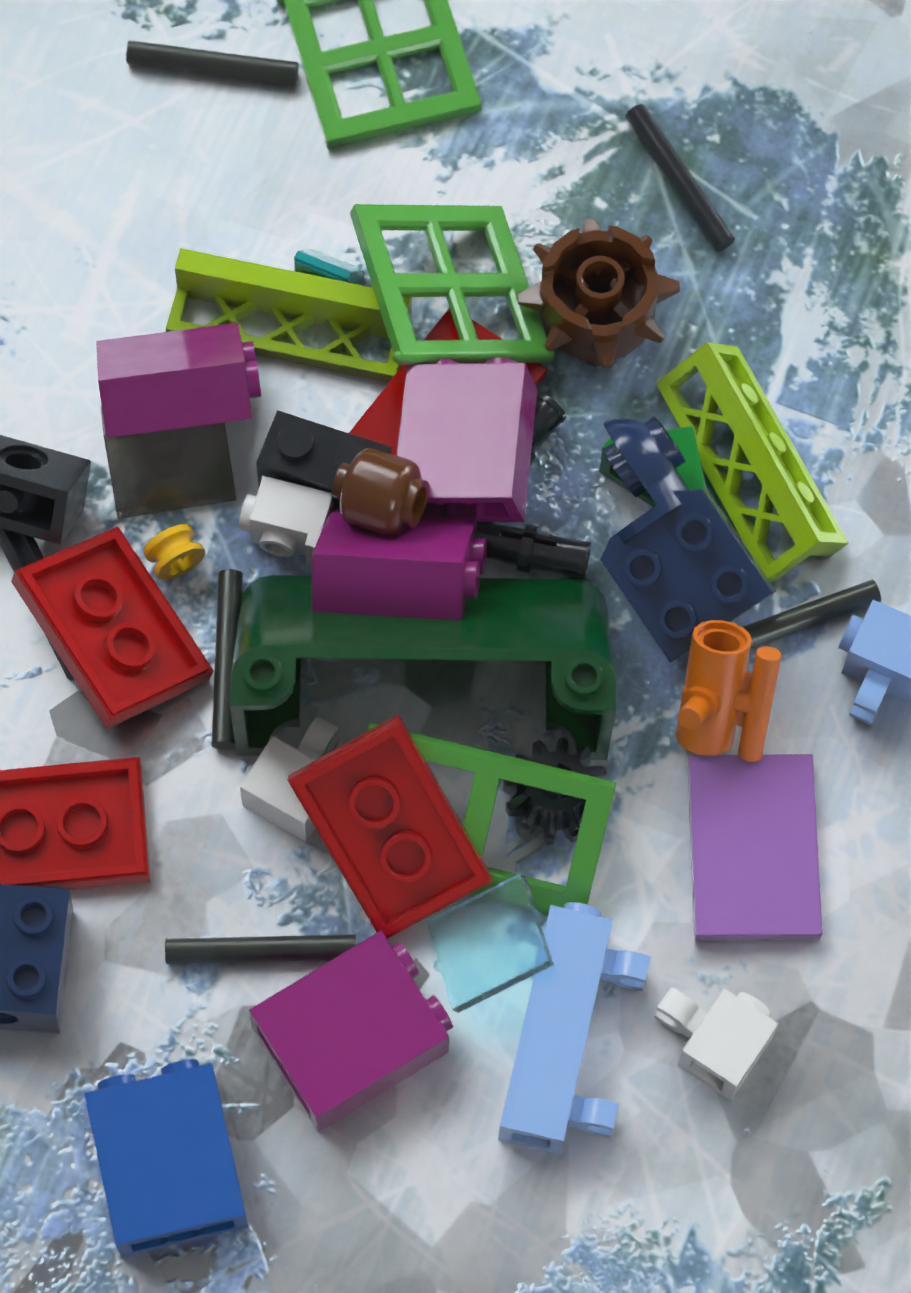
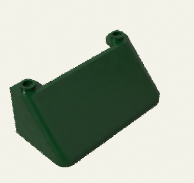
[230,575,616,760]

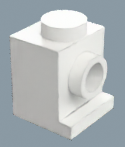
[239,476,334,569]

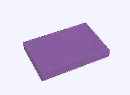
[687,754,822,941]

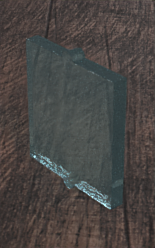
[426,873,554,1013]

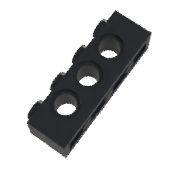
[0,435,91,545]

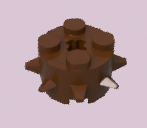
[517,219,680,368]

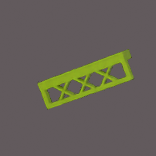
[165,248,412,383]
[656,342,849,582]

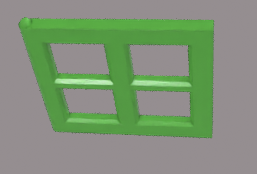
[277,0,482,148]
[349,204,555,365]

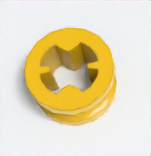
[143,524,205,581]

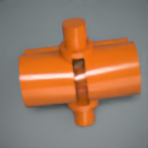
[675,620,781,762]

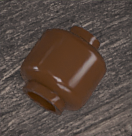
[332,448,429,536]

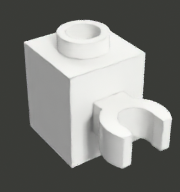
[240,716,340,842]
[654,987,778,1101]

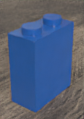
[84,1059,249,1258]

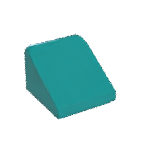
[294,250,364,285]

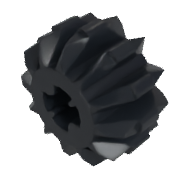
[503,737,607,846]

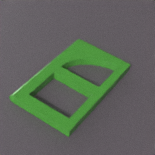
[367,722,617,916]

